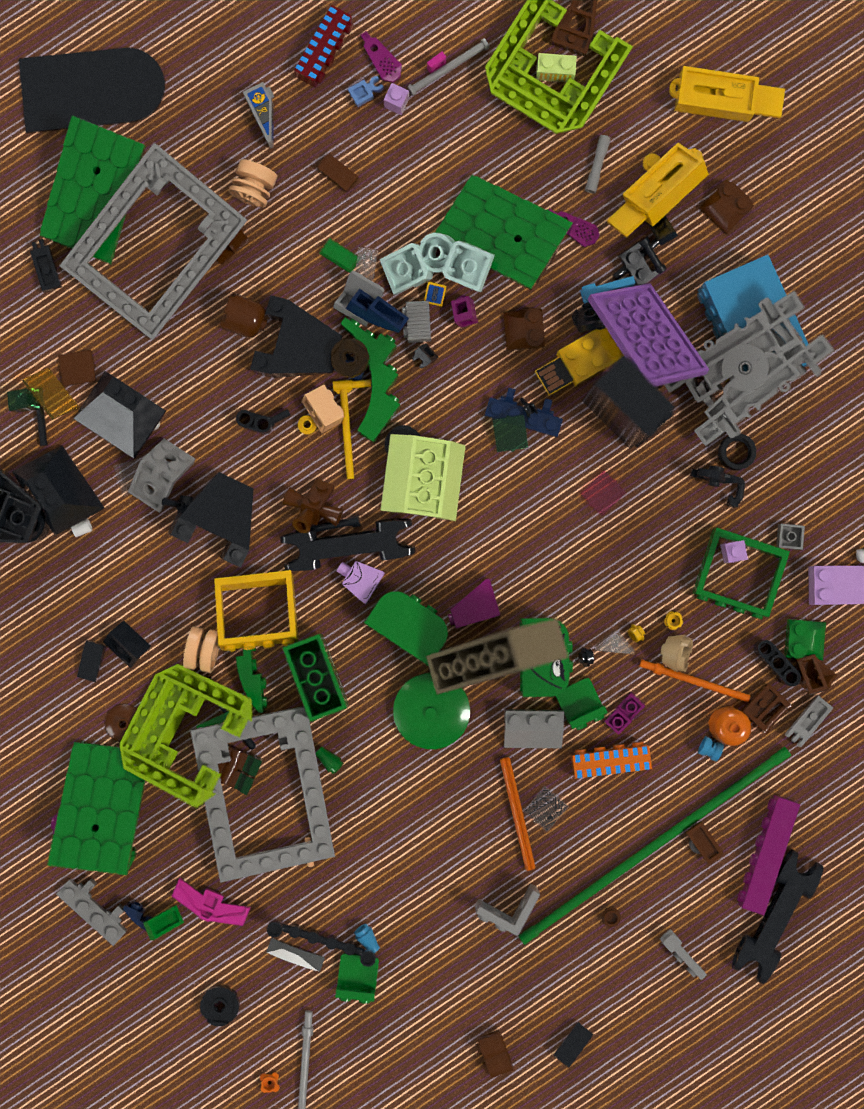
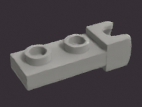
[660,929,707,980]

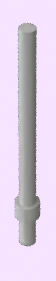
[298,1010,314,1109]

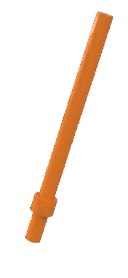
[639,659,751,702]

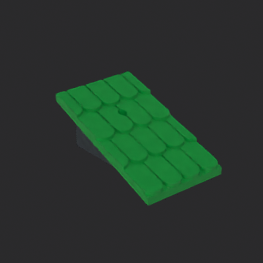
[40,116,146,265]
[435,175,573,290]
[47,741,146,875]

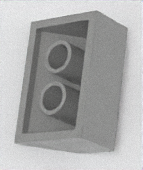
[504,709,564,749]

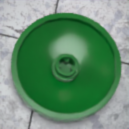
[393,672,470,750]

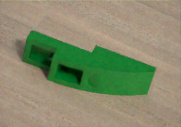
[236,636,268,713]

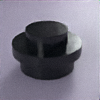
[578,648,594,667]

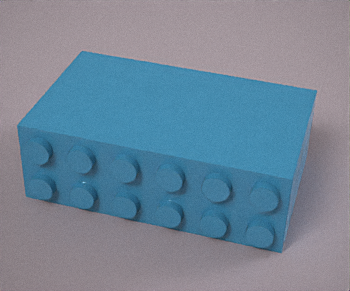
[697,255,809,372]

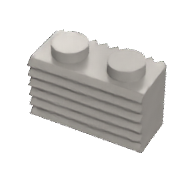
[402,301,431,343]

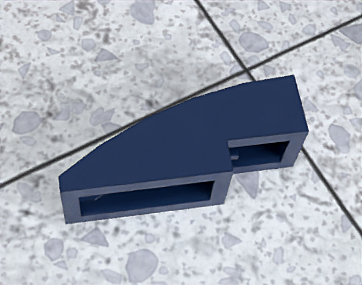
[346,288,409,332]

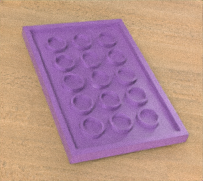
[587,283,709,386]

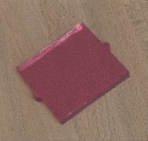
[581,471,626,516]

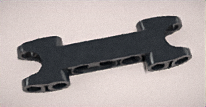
[280,518,416,571]
[732,849,823,984]

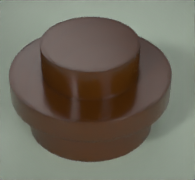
[601,907,621,927]

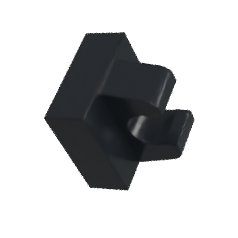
[412,343,438,369]

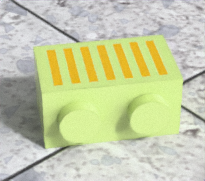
[536,53,577,82]

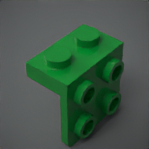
[556,678,608,731]
[335,953,379,1004]

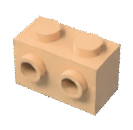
[302,385,344,433]

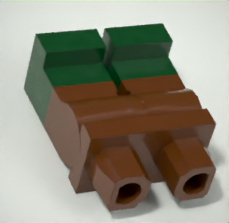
[218,745,263,795]

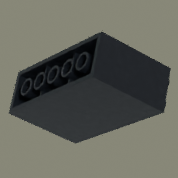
[582,355,676,449]

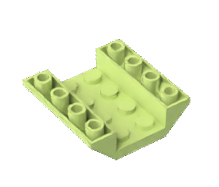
[380,434,466,521]

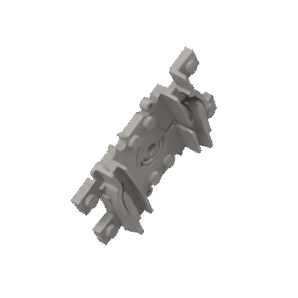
[664,291,835,446]

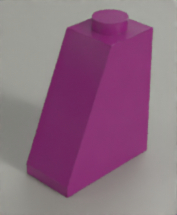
[448,578,500,628]

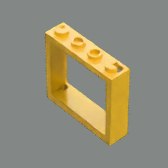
[214,570,299,652]

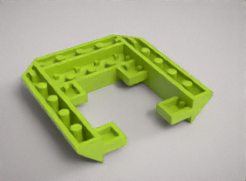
[485,0,633,134]
[119,664,252,808]

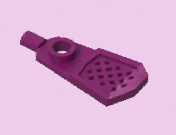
[360,31,402,83]
[549,209,600,247]

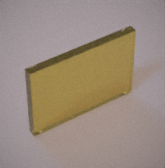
[22,368,79,420]

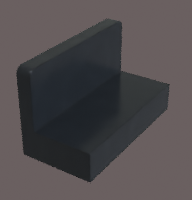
[103,621,151,668]

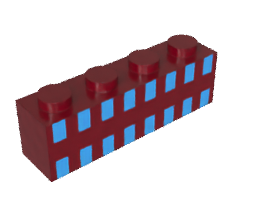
[294,5,354,88]

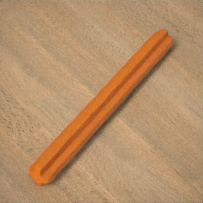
[500,757,535,871]

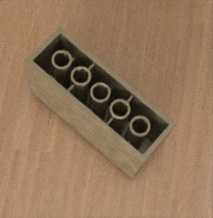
[426,619,568,694]

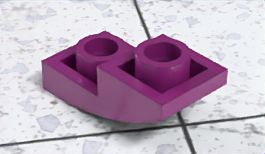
[605,692,645,735]

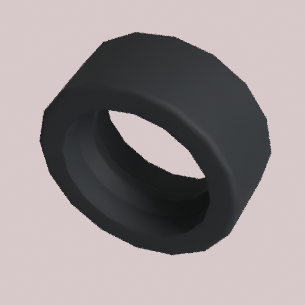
[718,434,757,471]

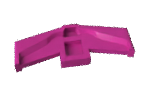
[172,878,251,926]

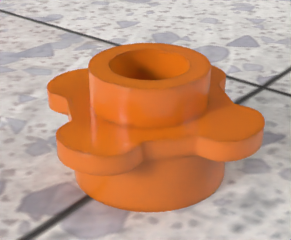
[260,1072,280,1093]

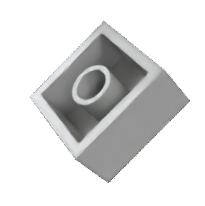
[776,524,805,550]

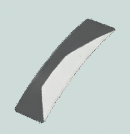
[267,938,325,971]

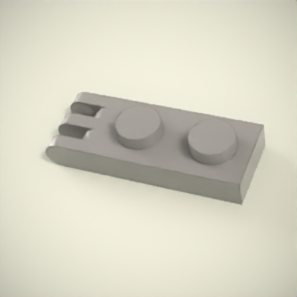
[785,695,833,747]

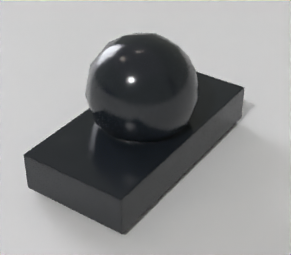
[646,215,678,246]

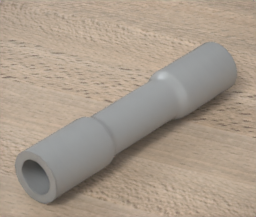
[585,135,611,194]

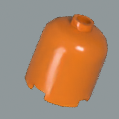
[708,706,751,746]

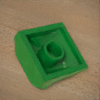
[784,619,826,661]

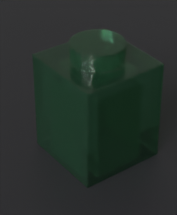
[7,388,40,412]

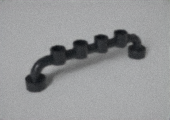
[267,920,376,967]

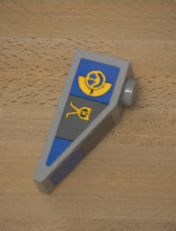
[243,82,274,148]

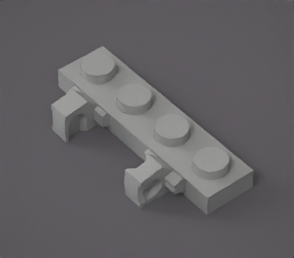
[56,878,127,946]

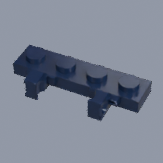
[484,388,563,438]

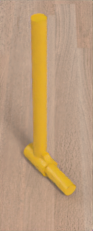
[333,379,372,479]

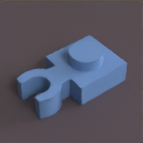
[348,76,384,108]

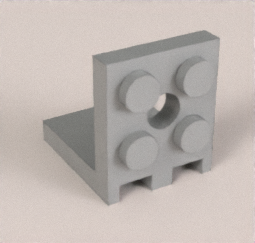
[128,438,196,513]
[475,884,540,936]

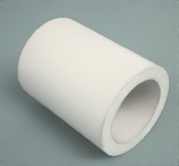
[71,519,93,537]

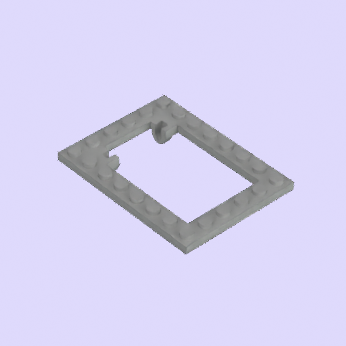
[60,143,248,340]
[191,706,335,883]

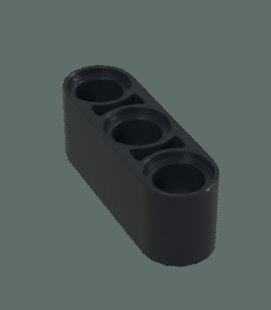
[754,640,801,686]

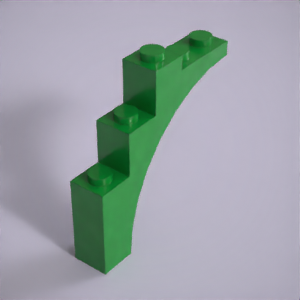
[341,317,400,443]

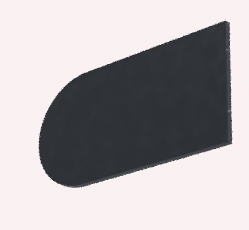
[19,48,166,133]

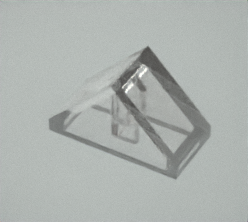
[594,629,635,654]

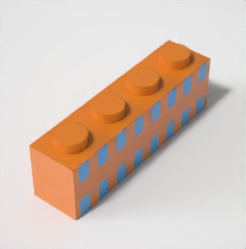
[571,741,652,779]

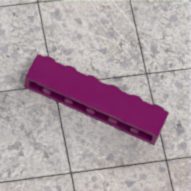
[737,795,801,915]

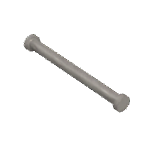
[407,38,490,96]

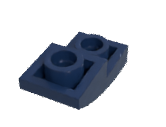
[123,901,152,932]

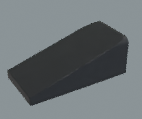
[77,640,107,682]

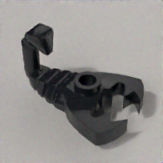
[690,466,745,508]

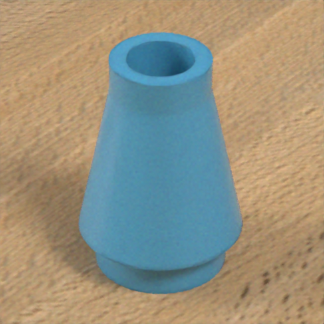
[354,924,380,953]

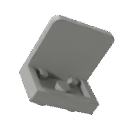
[333,271,384,327]

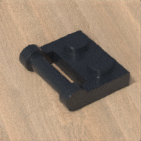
[618,236,667,286]

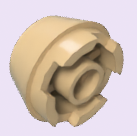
[661,635,693,672]

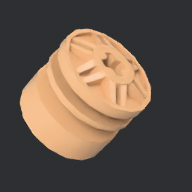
[228,159,278,208]

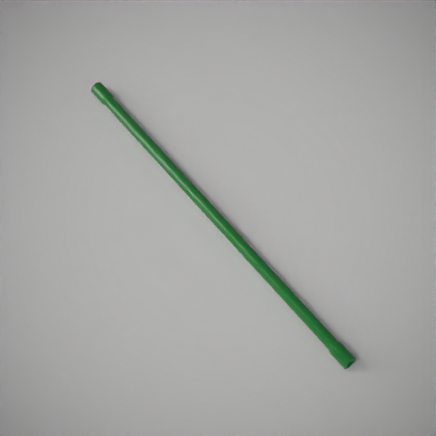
[518,746,792,945]

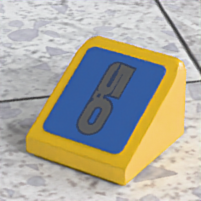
[424,282,447,307]

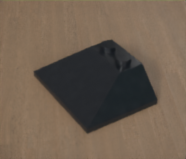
[73,371,166,459]
[12,445,105,536]

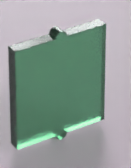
[492,414,528,452]

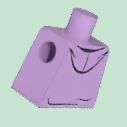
[336,561,385,604]

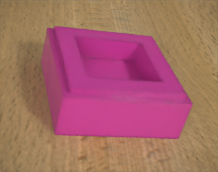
[427,51,446,74]

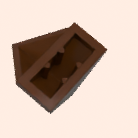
[796,654,837,695]

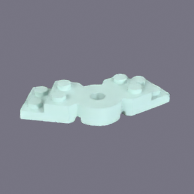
[380,233,495,295]

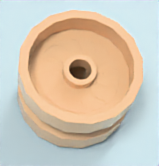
[183,626,219,673]

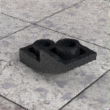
[553,1022,594,1068]

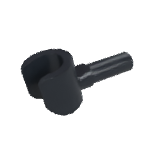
[520,398,538,418]

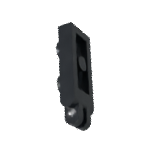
[30,239,62,293]

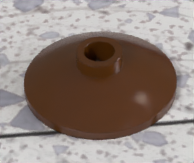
[105,704,137,742]

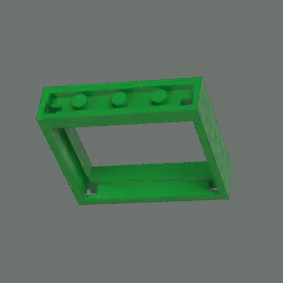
[692,528,790,620]

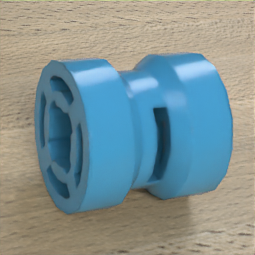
[698,736,724,762]

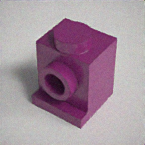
[451,295,479,328]

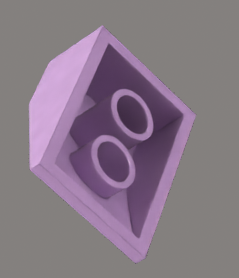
[808,566,864,605]

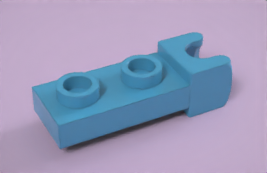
[580,276,635,304]

